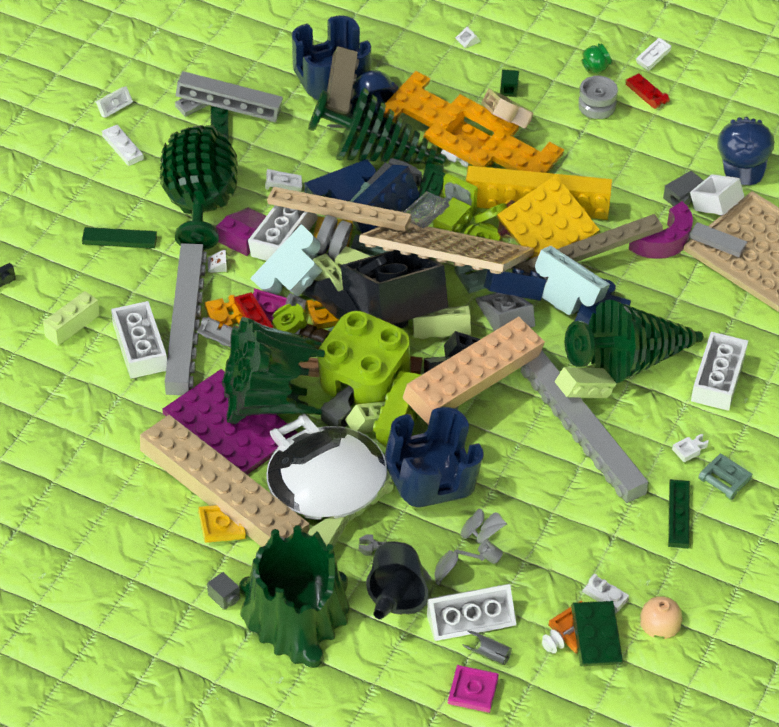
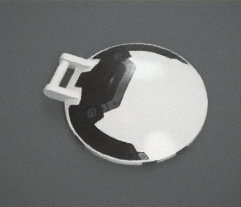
[266,414,387,520]

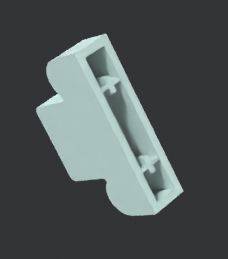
[250,224,322,296]
[535,246,610,315]

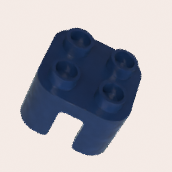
[292,16,371,101]
[384,407,483,508]

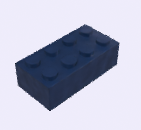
[353,165,420,234]

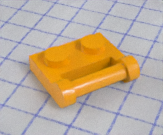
[306,300,339,329]

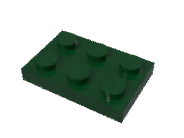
[571,601,623,667]

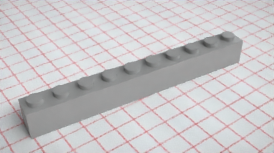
[165,244,207,395]
[521,351,648,503]

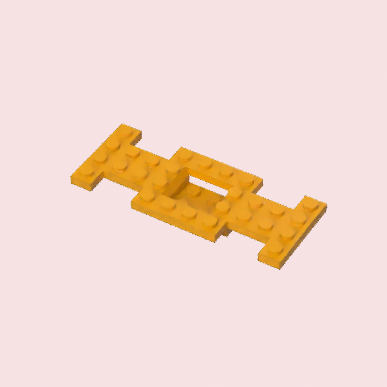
[383,71,564,173]

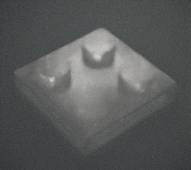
[404,192,450,229]

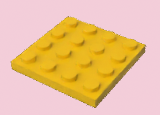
[497,175,600,259]

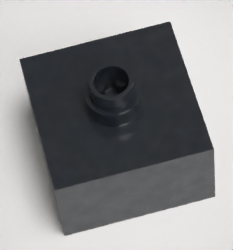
[340,250,448,328]

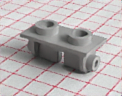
[197,317,232,347]

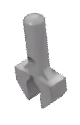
[359,534,385,556]

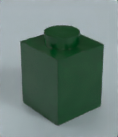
[500,69,519,97]

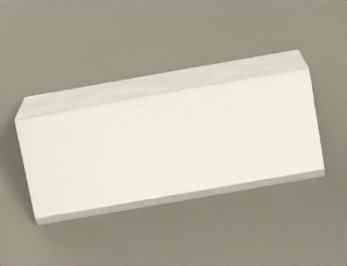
[427,584,516,641]

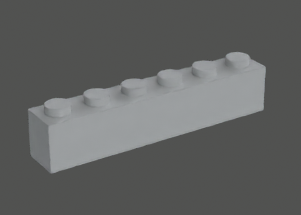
[175,71,283,122]

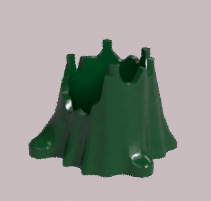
[222,317,325,424]
[239,525,350,668]

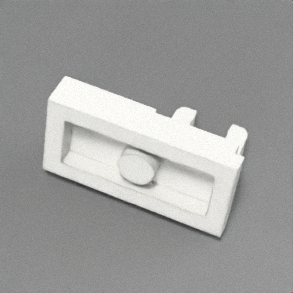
[636,38,672,71]
[96,87,133,118]
[265,169,302,192]
[582,574,629,613]

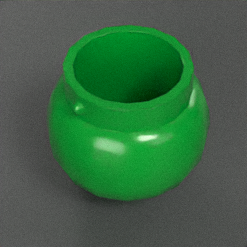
[581,43,612,74]

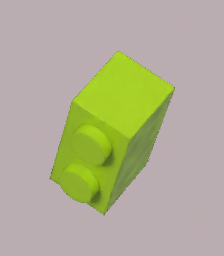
[433,198,472,233]

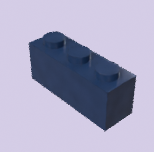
[484,267,546,301]

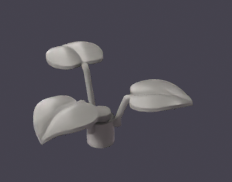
[435,509,507,586]

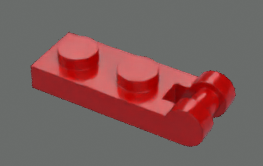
[625,73,670,109]

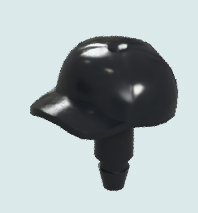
[366,541,433,620]

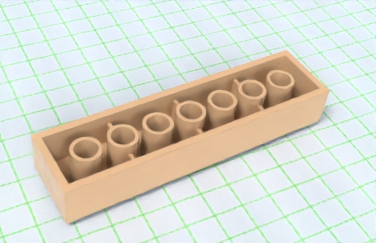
[403,317,545,425]

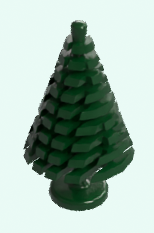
[308,87,447,165]
[564,300,704,384]

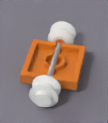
[542,598,615,653]

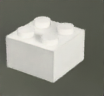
[690,174,744,215]

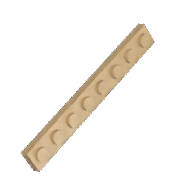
[267,187,411,232]

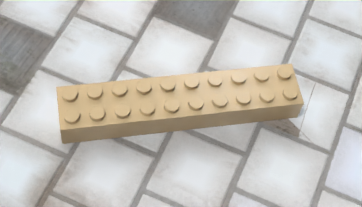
[140,415,309,547]

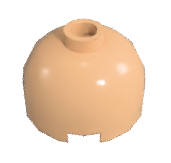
[640,596,682,639]

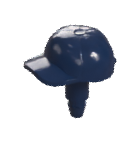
[350,70,399,133]
[717,117,775,185]

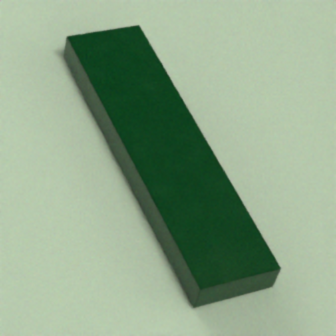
[82,227,157,249]
[668,479,690,549]

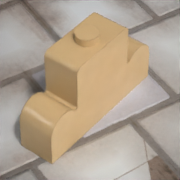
[481,88,534,129]

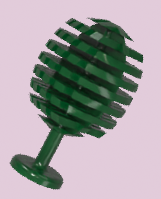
[160,125,238,250]

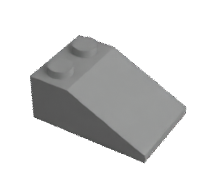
[476,293,535,331]

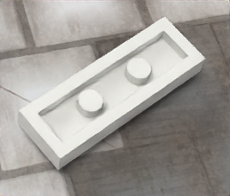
[102,125,144,166]

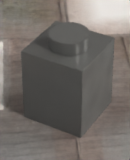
[207,572,240,610]

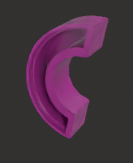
[629,201,693,259]

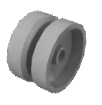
[578,76,618,119]
[317,215,352,260]

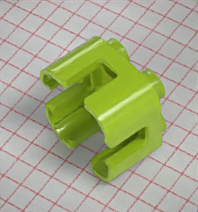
[317,311,411,405]

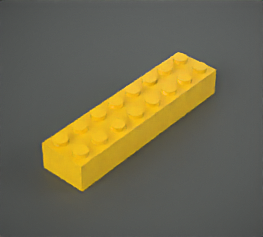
[466,166,612,220]

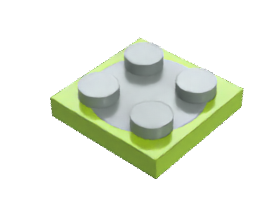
[442,173,478,217]

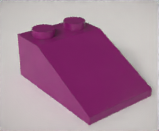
[216,207,266,256]

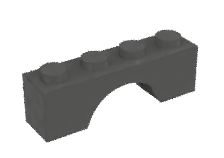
[321,386,355,428]

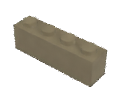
[325,47,359,116]

